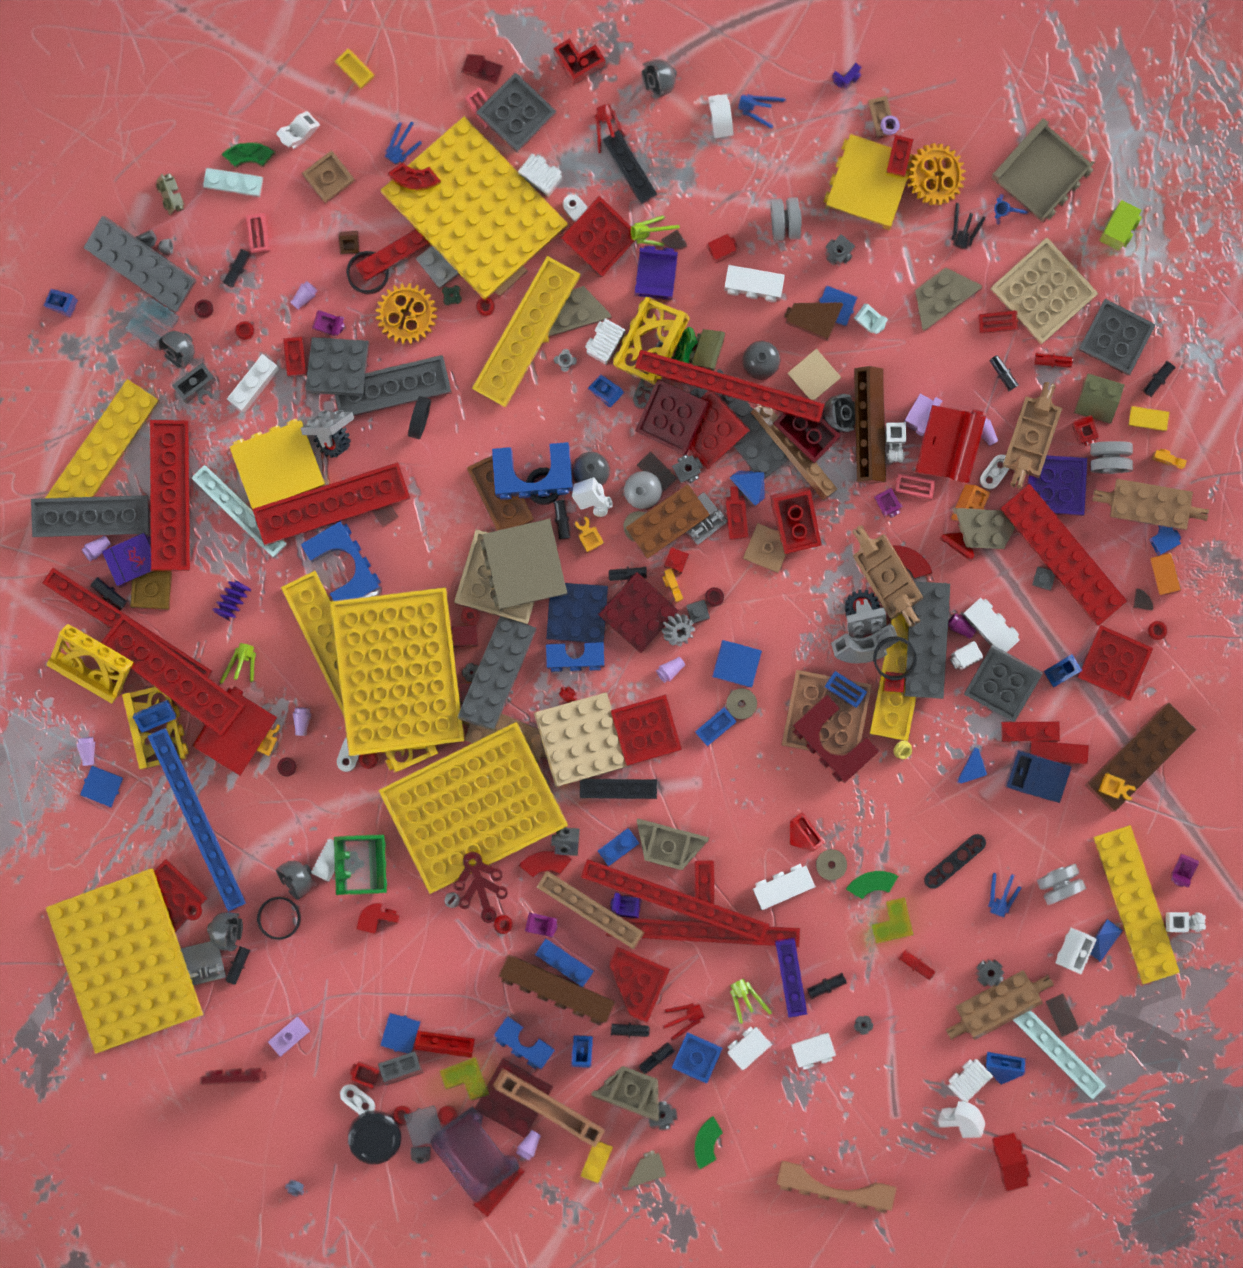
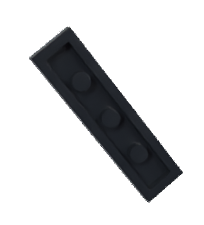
[602,130,657,205]
[580,779,657,799]

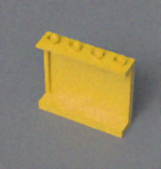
[823,134,914,230]
[229,419,326,509]

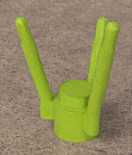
[631,216,680,247]
[220,643,256,684]
[730,979,772,1024]

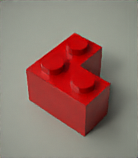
[553,38,606,85]
[992,1132,1030,1192]

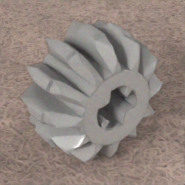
[661,613,695,646]

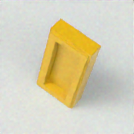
[335,48,375,89]
[1128,406,1169,431]

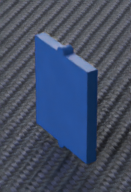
[819,285,857,326]
[80,766,123,807]
[380,1013,420,1054]

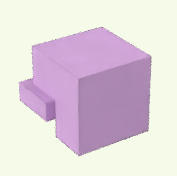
[904,394,942,436]

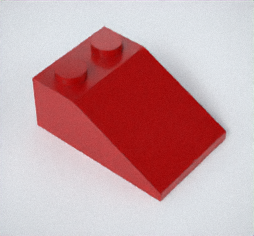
[770,487,822,554]

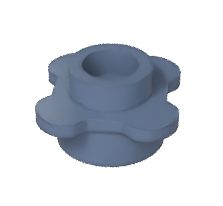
[285,1180,304,1196]

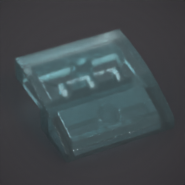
[125,296,179,351]

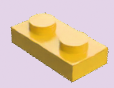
[580,1141,613,1183]

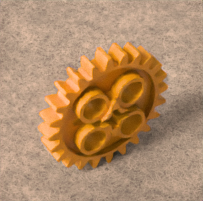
[906,143,966,205]
[376,283,438,345]

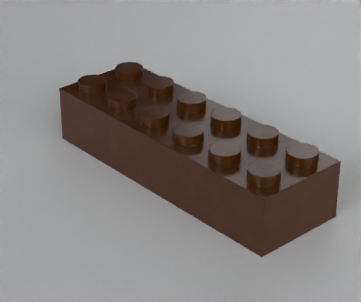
[1085,702,1196,812]
[499,954,615,1026]

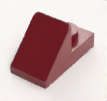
[461,54,503,85]

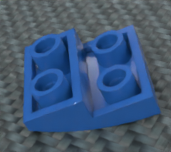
[712,640,762,688]

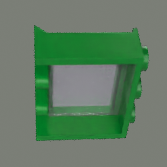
[334,835,387,895]

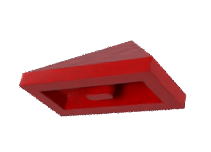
[940,532,974,561]
[790,812,825,852]

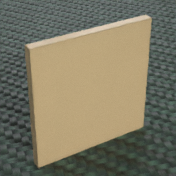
[787,349,841,400]

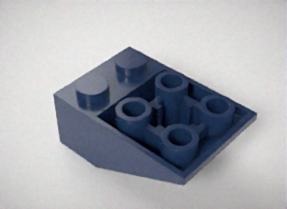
[1005,749,1072,803]

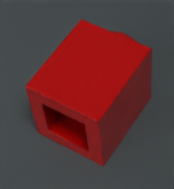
[707,233,738,264]
[664,547,689,574]

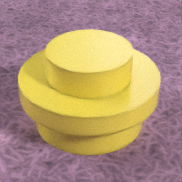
[893,741,912,759]

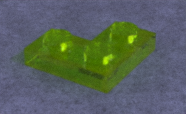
[871,897,914,944]
[440,1057,489,1101]

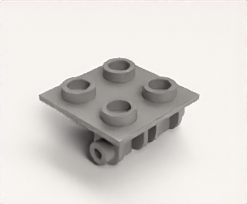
[687,492,728,545]
[181,941,226,985]

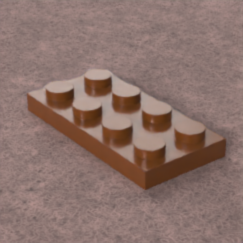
[467,455,534,531]
[626,484,710,559]

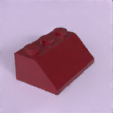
[773,413,841,464]

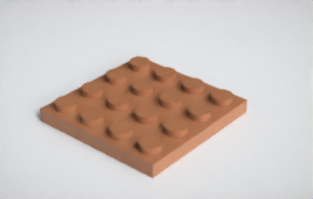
[781,670,872,755]

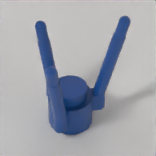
[738,94,786,128]
[385,122,422,165]
[994,194,1028,225]
[988,873,1021,917]

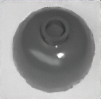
[641,59,677,99]
[157,331,195,369]
[742,341,781,380]
[822,394,856,433]
[572,452,610,486]
[276,860,312,900]
[207,912,243,951]

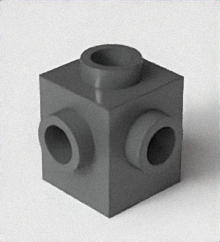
[825,234,855,267]
[672,454,703,484]
[551,827,580,856]
[975,959,1005,987]
[649,1101,677,1131]

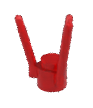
[595,104,626,153]
[663,1003,705,1041]

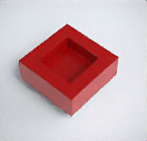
[884,671,905,693]

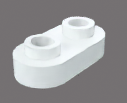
[563,195,588,222]
[980,455,1009,490]
[337,737,359,772]
[340,1084,375,1115]

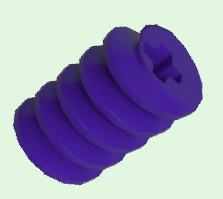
[212,580,251,622]

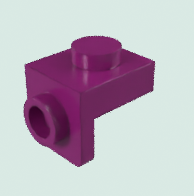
[312,310,344,336]
[874,488,903,518]
[1171,854,1199,888]
[525,912,557,937]

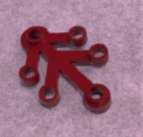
[453,851,508,923]

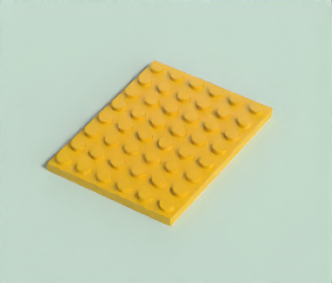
[381,117,568,300]
[330,587,464,756]
[378,722,568,894]
[45,868,203,1054]

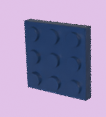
[546,583,608,643]

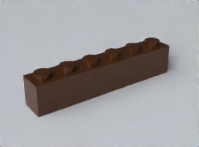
[854,366,886,484]

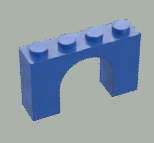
[492,442,573,500]
[301,521,381,601]

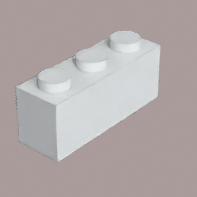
[724,265,785,302]
[227,354,280,414]
[962,598,1020,652]
[753,864,815,910]

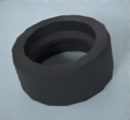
[526,467,560,505]

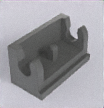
[378,1051,423,1085]

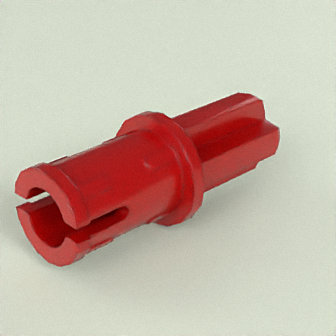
[1034,353,1073,368]
[898,949,935,980]

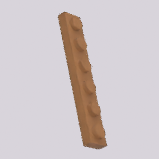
[751,406,838,500]
[537,871,645,949]

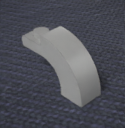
[831,624,898,663]

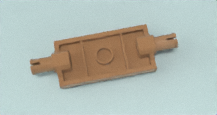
[1003,382,1062,489]
[1092,479,1209,530]
[852,525,924,627]
[462,714,547,763]
[946,970,1054,1040]

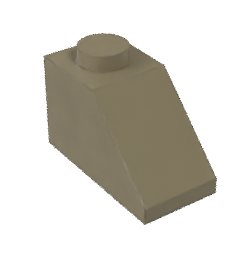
[628,1150,666,1188]

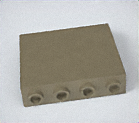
[991,118,1095,222]
[480,519,568,611]

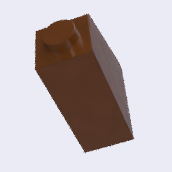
[784,302,843,341]

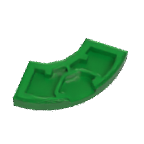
[222,143,275,168]
[672,326,697,364]
[846,871,899,899]
[694,1116,723,1169]

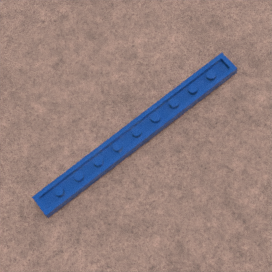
[148,728,246,912]

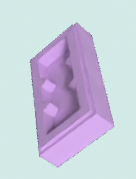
[268,1016,310,1057]

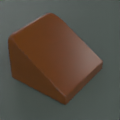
[339,231,359,254]

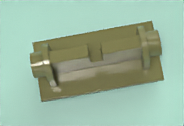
[156,174,184,215]

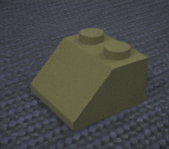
[689,329,725,371]
[1074,374,1124,424]

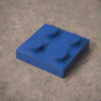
[671,1032,723,1084]

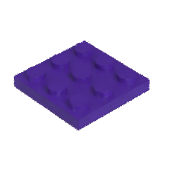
[1028,456,1087,516]

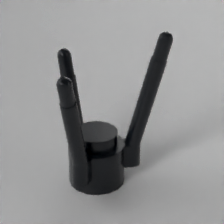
[951,203,986,249]

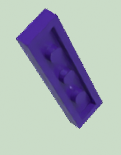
[775,938,807,1018]

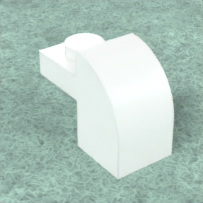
[708,94,733,138]
[276,111,320,149]
[938,1101,985,1138]

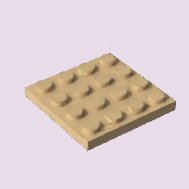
[990,238,1098,345]
[454,529,534,624]
[534,692,629,787]

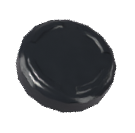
[348,1111,401,1164]

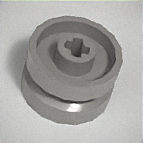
[771,197,802,241]
[1090,441,1133,474]
[1036,863,1086,905]

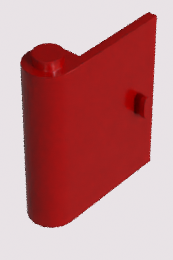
[915,405,986,483]
[192,686,278,776]

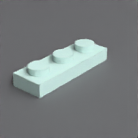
[203,168,263,197]

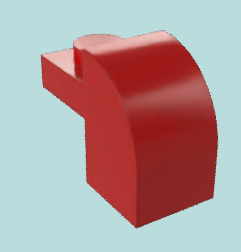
[356,903,400,934]

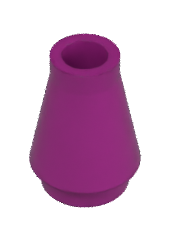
[948,613,976,639]

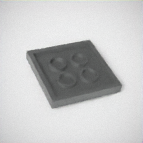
[476,72,556,153]
[1078,299,1156,376]
[305,337,369,396]
[964,645,1043,722]

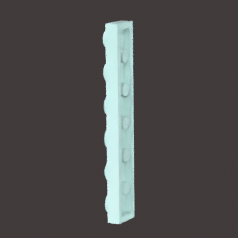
[191,465,287,558]
[1013,1010,1106,1100]

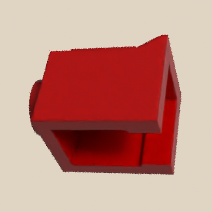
[1072,415,1099,447]
[349,1061,380,1089]

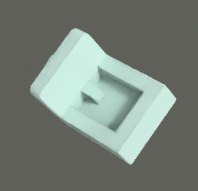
[854,303,888,334]

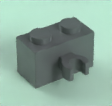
[172,362,216,405]

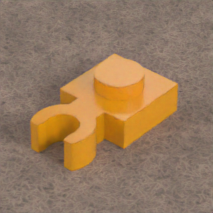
[1151,449,1187,469]
[575,516,604,553]
[662,568,683,602]
[257,724,280,756]
[1099,773,1136,800]

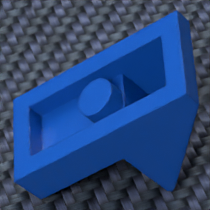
[588,374,624,407]

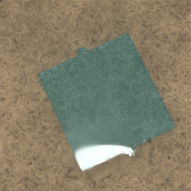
[404,1105,444,1147]

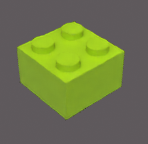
[1099,200,1142,251]

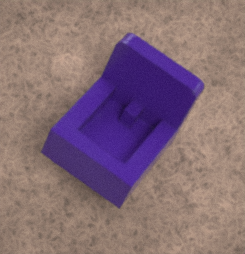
[832,63,862,89]
[610,893,642,919]

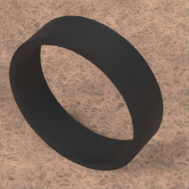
[346,251,389,294]
[408,396,431,440]
[873,636,917,680]
[257,897,301,940]

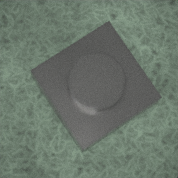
[1032,567,1055,591]
[686,600,710,624]

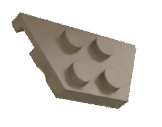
[915,268,982,332]
[548,286,612,337]
[953,508,1015,549]
[637,818,709,870]
[591,1066,659,1122]

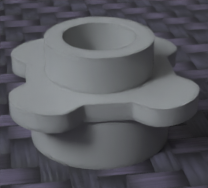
[554,349,577,372]

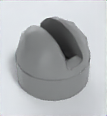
[158,239,173,254]
[444,892,460,908]

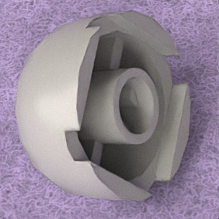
[624,471,663,509]

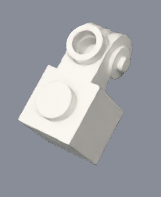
[885,422,906,463]
[572,477,613,517]
[1166,912,1206,932]

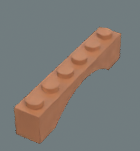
[493,1069,605,1147]
[776,1160,896,1213]

